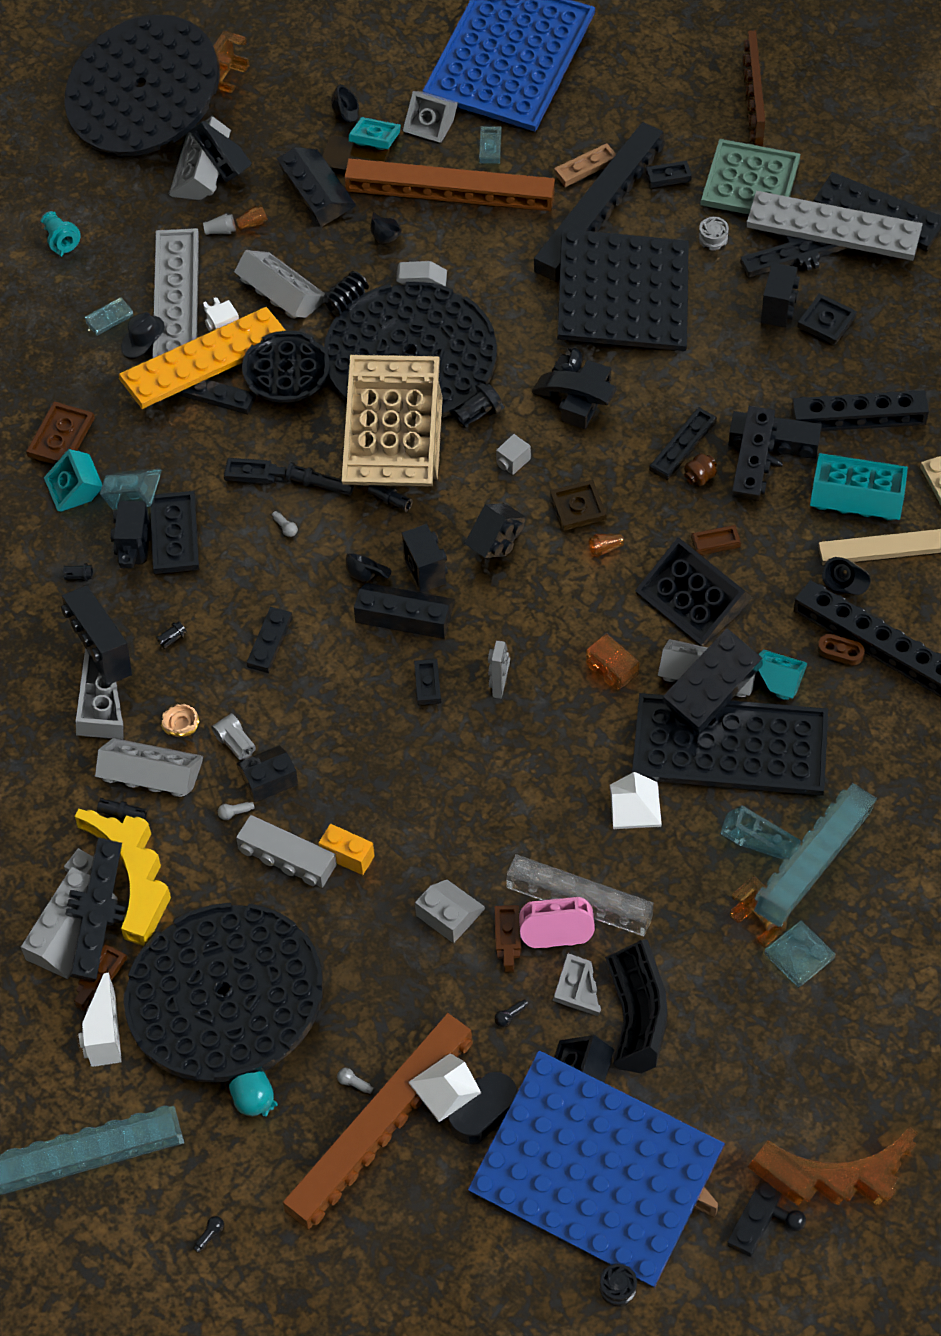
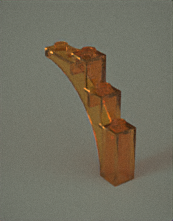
[748,1127,918,1206]

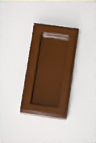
[691,525,741,555]

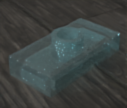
[479,127,501,163]
[85,297,134,336]

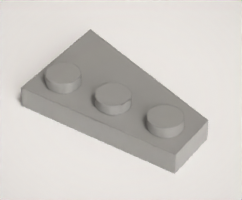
[488,641,511,699]

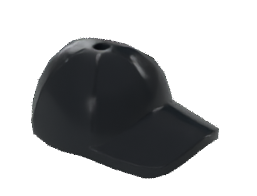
[331,84,359,122]
[370,212,402,244]
[346,553,392,582]
[822,557,871,595]

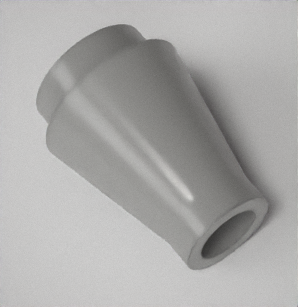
[203,214,236,235]

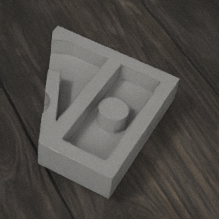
[553,953,601,1016]

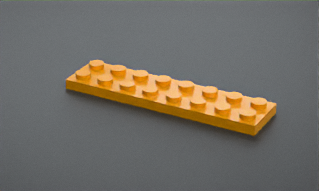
[119,307,286,409]

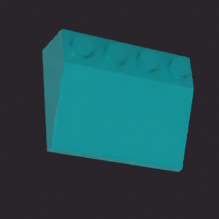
[810,453,908,520]

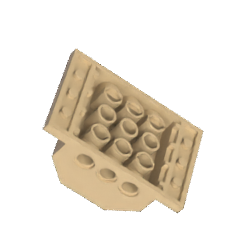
[342,355,443,486]

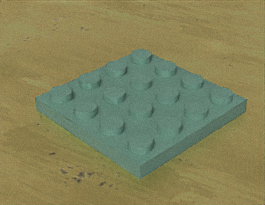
[701,139,801,214]

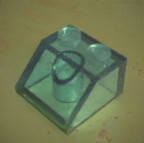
[100,468,162,510]

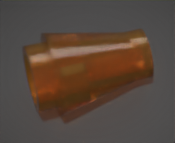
[236,205,268,230]
[589,533,624,556]

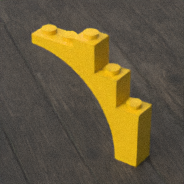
[75,809,171,946]

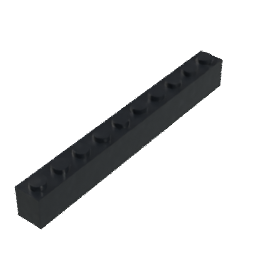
[534,122,665,282]

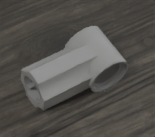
[211,713,256,760]

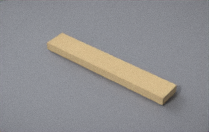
[818,529,941,565]

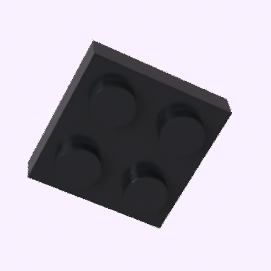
[797,293,857,345]

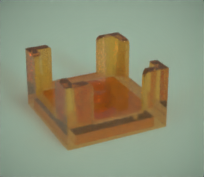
[213,30,249,93]
[730,875,789,948]

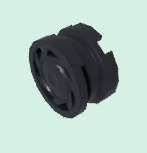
[600,1264,637,1307]

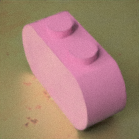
[519,897,595,948]

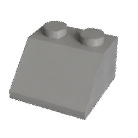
[403,91,458,143]
[415,880,485,943]

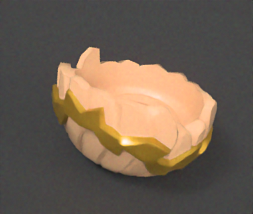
[161,704,199,737]

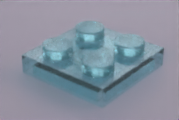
[764,920,836,988]

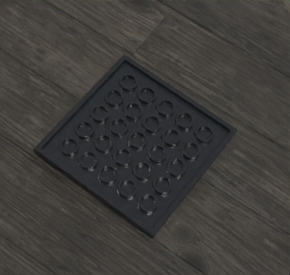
[557,229,689,351]

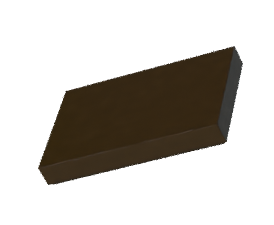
[322,135,390,174]

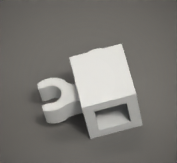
[203,297,239,332]

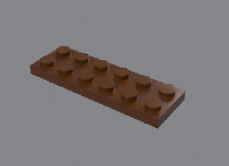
[742,30,765,147]

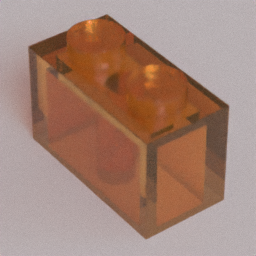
[586,633,639,690]

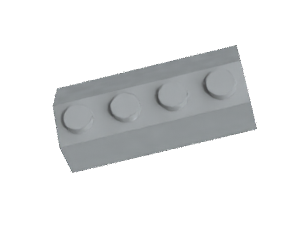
[169,116,231,200]
[234,250,325,319]
[658,639,757,697]
[95,738,203,797]
[21,867,118,979]

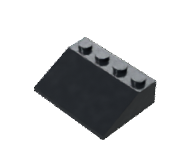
[635,537,753,646]

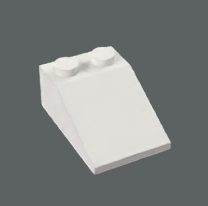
[79,973,122,1067]

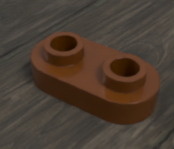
[818,634,865,665]

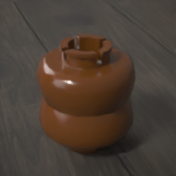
[684,453,717,486]

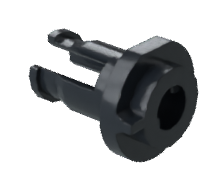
[453,382,505,428]

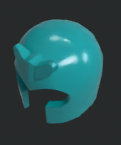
[229,1071,278,1116]

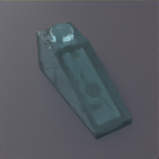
[720,805,801,862]

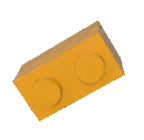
[319,824,374,875]

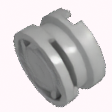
[699,217,729,250]

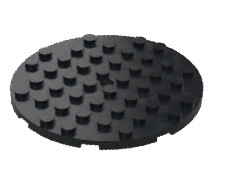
[65,15,220,157]
[324,282,497,419]
[124,903,324,1082]

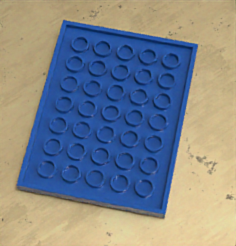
[422,0,595,132]
[468,1051,725,1287]

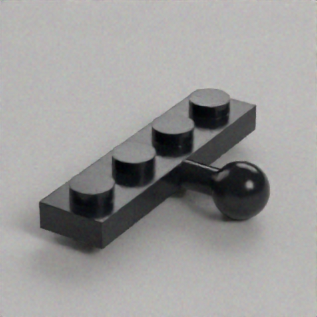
[727,1154,806,1257]

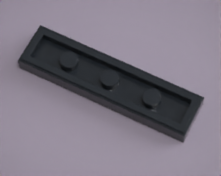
[649,407,717,481]

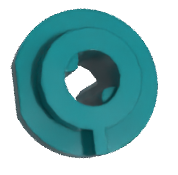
[41,211,80,256]

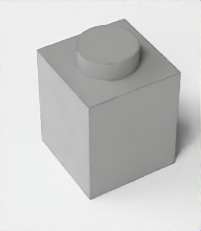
[496,434,531,475]

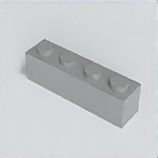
[236,815,337,888]

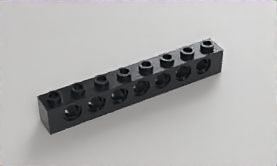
[793,580,941,697]

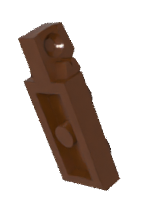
[495,905,521,972]
[74,944,127,1011]

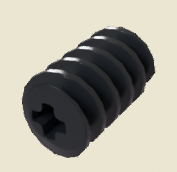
[323,271,369,317]

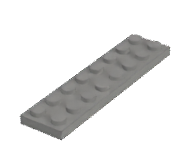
[747,191,923,261]
[153,228,199,358]

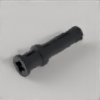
[285,462,354,496]

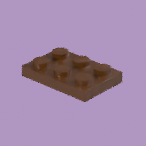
[26,401,95,465]

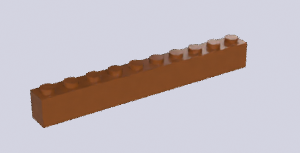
[345,159,555,211]
[283,1013,473,1230]

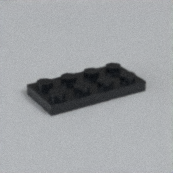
[150,491,200,574]

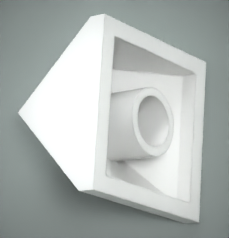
[610,772,662,829]
[409,1053,481,1122]

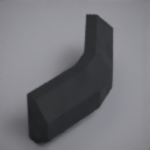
[605,939,668,1073]

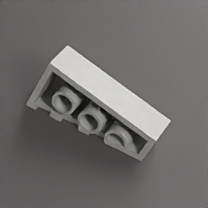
[76,648,123,739]

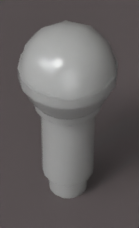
[272,511,298,537]
[218,802,254,820]
[337,1067,374,1094]

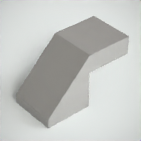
[396,261,447,287]

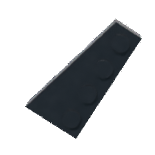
[61,585,132,686]

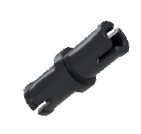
[368,485,413,512]
[97,798,148,821]

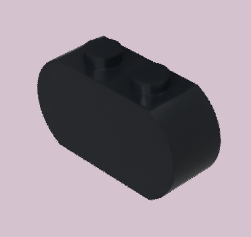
[449,1072,517,1144]

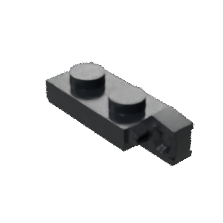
[224,458,287,484]

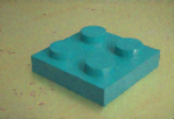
[349,117,401,150]

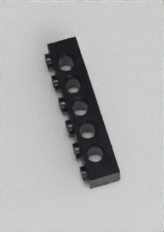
[791,390,929,431]

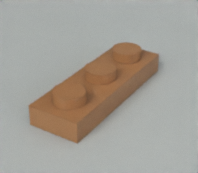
[554,143,616,187]

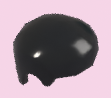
[552,348,583,372]

